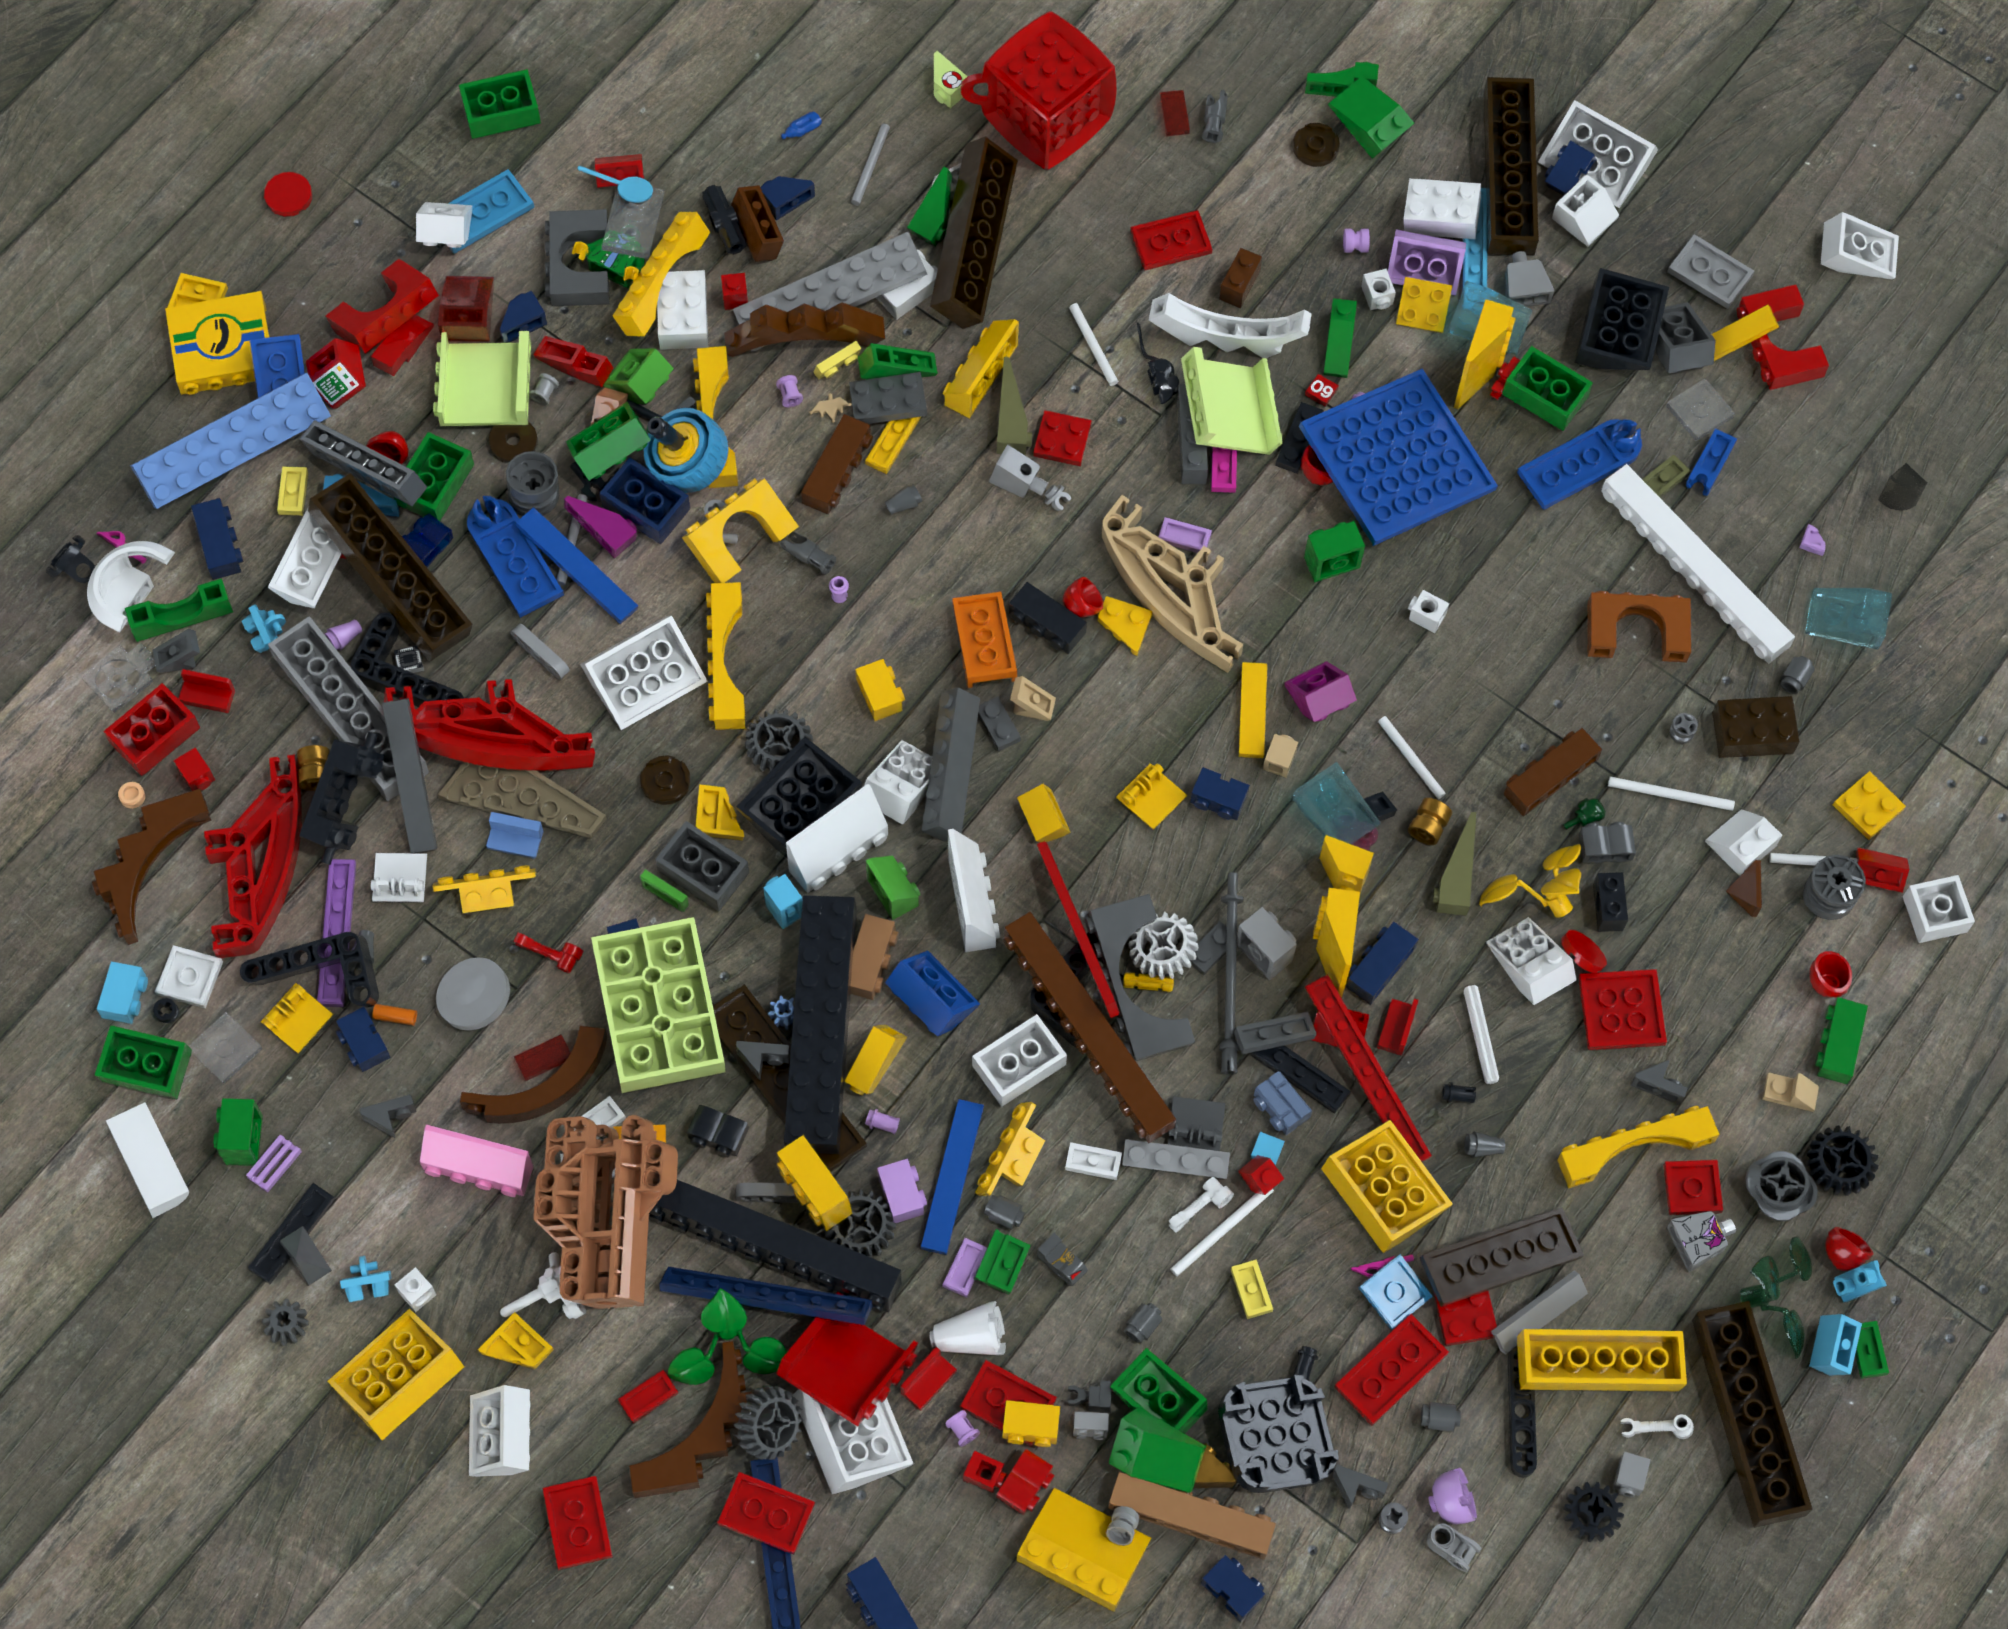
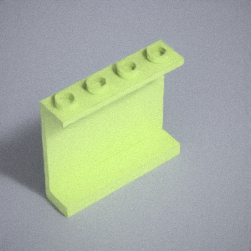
[433,331,531,426]
[1181,347,1283,455]

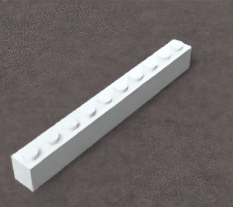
[1601,464,1795,664]

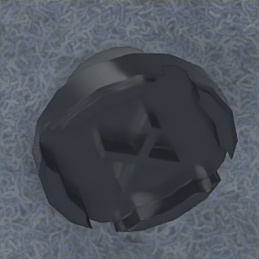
[46,535,95,583]

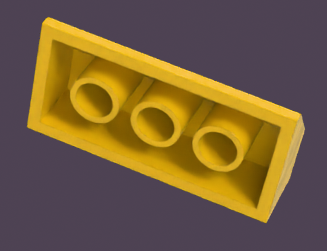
[943,319,1019,419]

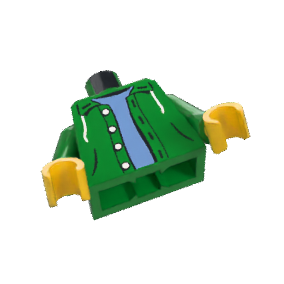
[572,229,645,289]

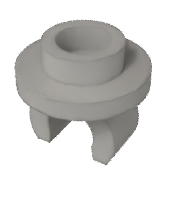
[1044,484,1071,511]

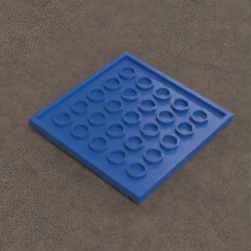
[1299,368,1498,546]

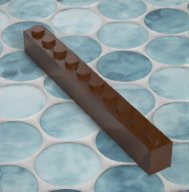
[1003,912,1176,1144]

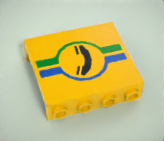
[165,291,269,395]

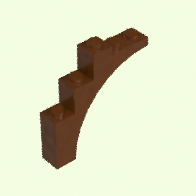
[724,302,885,357]
[92,789,211,945]
[629,1341,752,1498]

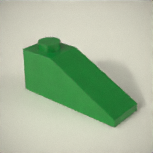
[907,167,952,247]
[1323,298,1357,378]
[858,343,938,379]

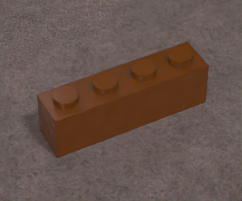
[801,414,873,515]
[1504,728,1602,817]

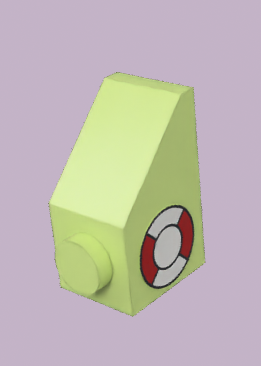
[934,51,968,109]

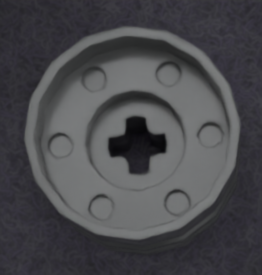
[506,451,559,516]
[1803,854,1866,920]

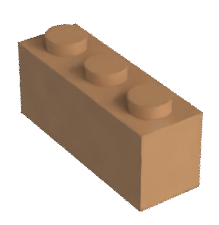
[851,914,899,1000]

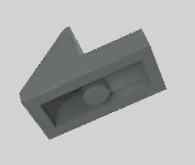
[153,629,200,673]
[736,1041,790,1080]
[1631,1060,1688,1105]
[360,1094,417,1138]
[1332,1464,1388,1509]

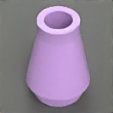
[324,619,362,651]

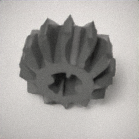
[262,1299,309,1346]

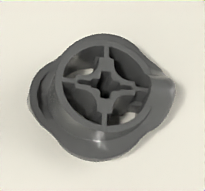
[1745,1151,1818,1221]

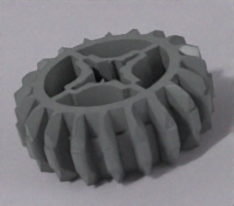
[745,708,813,772]
[825,1189,896,1258]
[734,1385,804,1460]

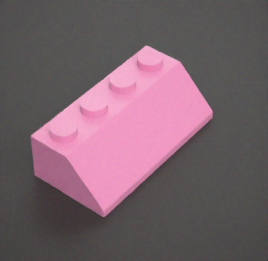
[420,1125,533,1197]

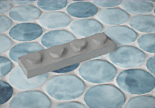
[1122,1139,1230,1179]

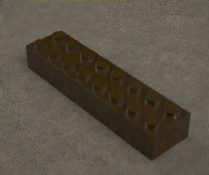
[1484,77,1539,256]
[930,136,1018,329]
[308,473,473,662]
[1692,1301,1813,1528]

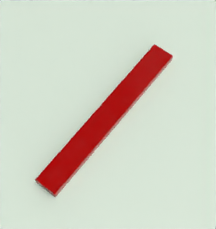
[1037,841,1120,1018]
[1305,974,1432,1162]

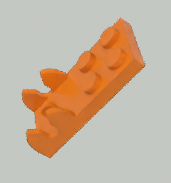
[952,592,1017,689]

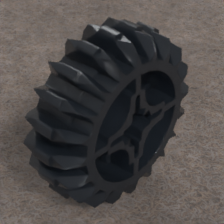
[1806,1125,1879,1196]

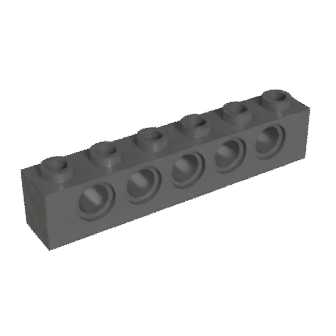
[300,420,427,506]

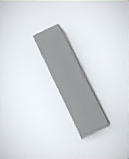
[1491,1270,1588,1355]

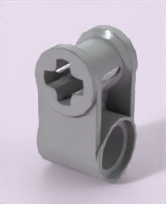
[1427,1524,1482,1572]

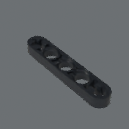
[1508,1346,1537,1478]

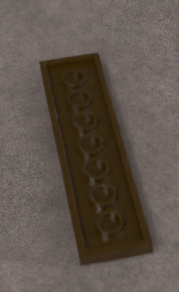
[713,984,867,1172]

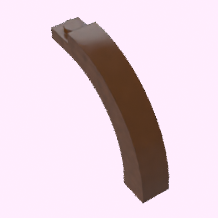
[460,1026,608,1124]

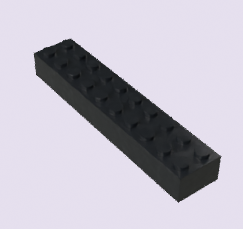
[784,895,857,1154]
[649,1179,902,1313]

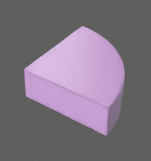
[1799,524,1825,556]

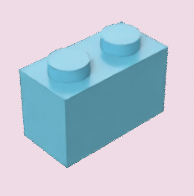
[763,874,803,929]
[97,961,148,1024]
[1809,1314,1862,1376]

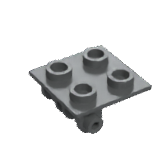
[1168,1096,1225,1151]

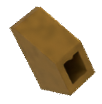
[1193,1440,1237,1488]

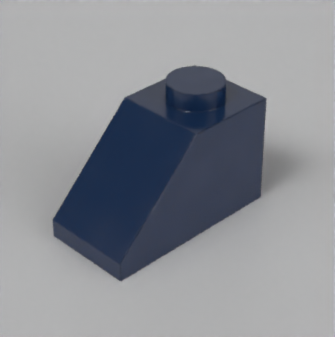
[760,176,815,221]
[500,290,547,343]

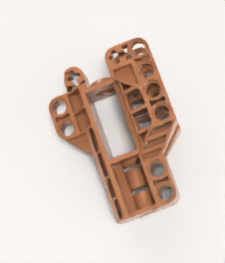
[533,1115,678,1309]

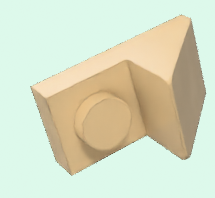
[1010,676,1056,721]
[1762,1073,1819,1112]

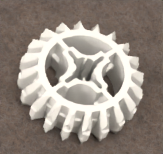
[1129,911,1199,980]

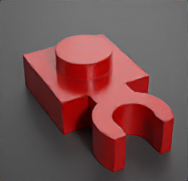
[1490,357,1520,400]

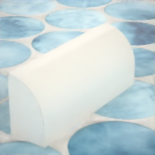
[106,1102,189,1218]

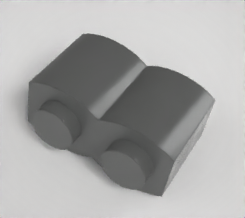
[1579,822,1636,864]

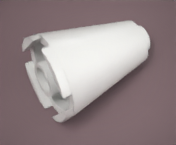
[930,1301,1006,1355]

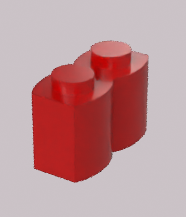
[996,1449,1055,1515]

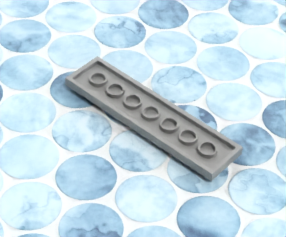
[733,232,928,352]

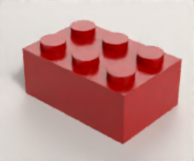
[103,683,200,776]

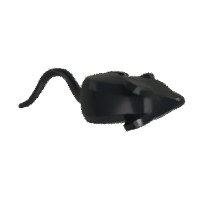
[1137,322,1179,404]

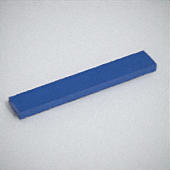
[515,507,638,624]
[921,1099,984,1255]

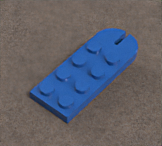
[1517,419,1642,510]
[467,496,564,618]

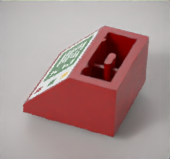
[306,338,366,409]

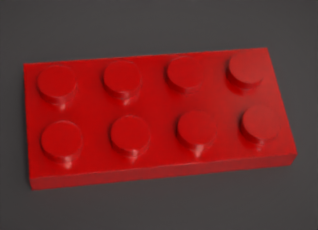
[1334,1314,1449,1426]

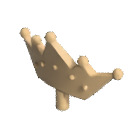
[809,393,852,423]

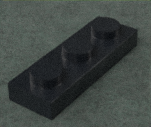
[1275,402,1324,474]

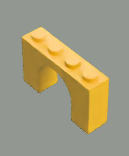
[682,478,799,583]

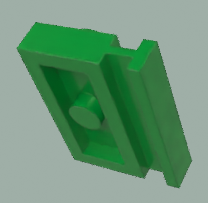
[974,1229,1031,1295]

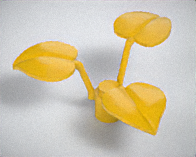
[1479,844,1581,918]

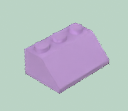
[1388,230,1466,295]

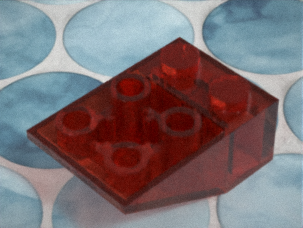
[438,276,494,341]

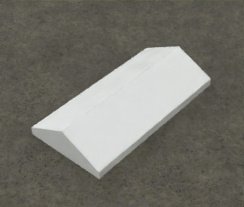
[268,509,342,608]

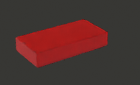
[618,1370,679,1423]

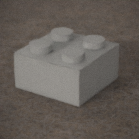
[1073,1412,1109,1440]

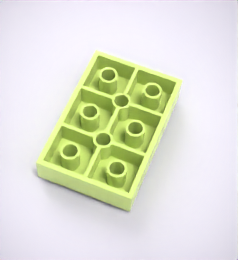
[591,917,725,1093]

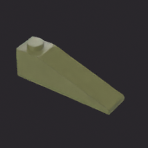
[997,357,1032,456]
[1432,812,1476,916]

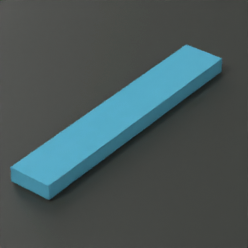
[1462,188,1487,315]

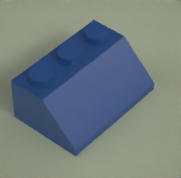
[885,951,980,1037]

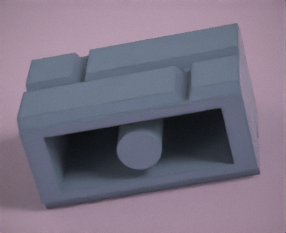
[1253,1071,1312,1135]

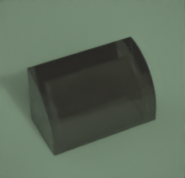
[1878,463,1928,511]

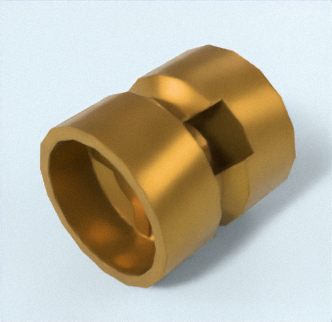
[297,745,330,791]
[1408,798,1453,845]

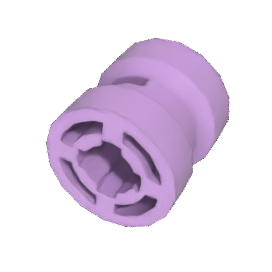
[1343,229,1369,253]

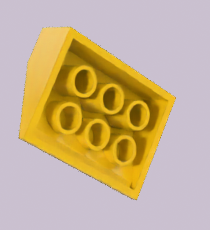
[1454,299,1516,409]
[1313,888,1360,998]
[1321,1120,1453,1253]
[327,1309,465,1440]
[1017,1488,1151,1612]

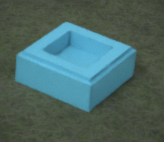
[1250,1132,1285,1166]

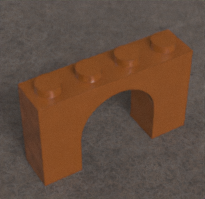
[1588,591,1691,663]

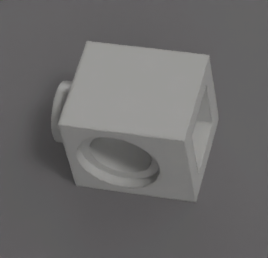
[1612,1452,1651,1497]

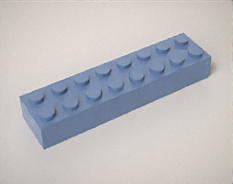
[130,373,331,509]

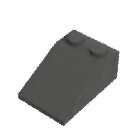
[1655,302,1716,373]

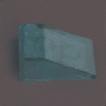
[1448,281,1533,355]
[1805,588,1892,649]
[1291,762,1381,844]

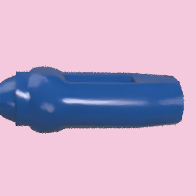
[781,112,822,139]

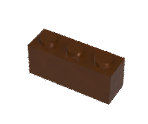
[731,185,784,262]

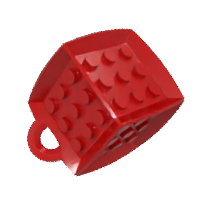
[961,11,1117,170]

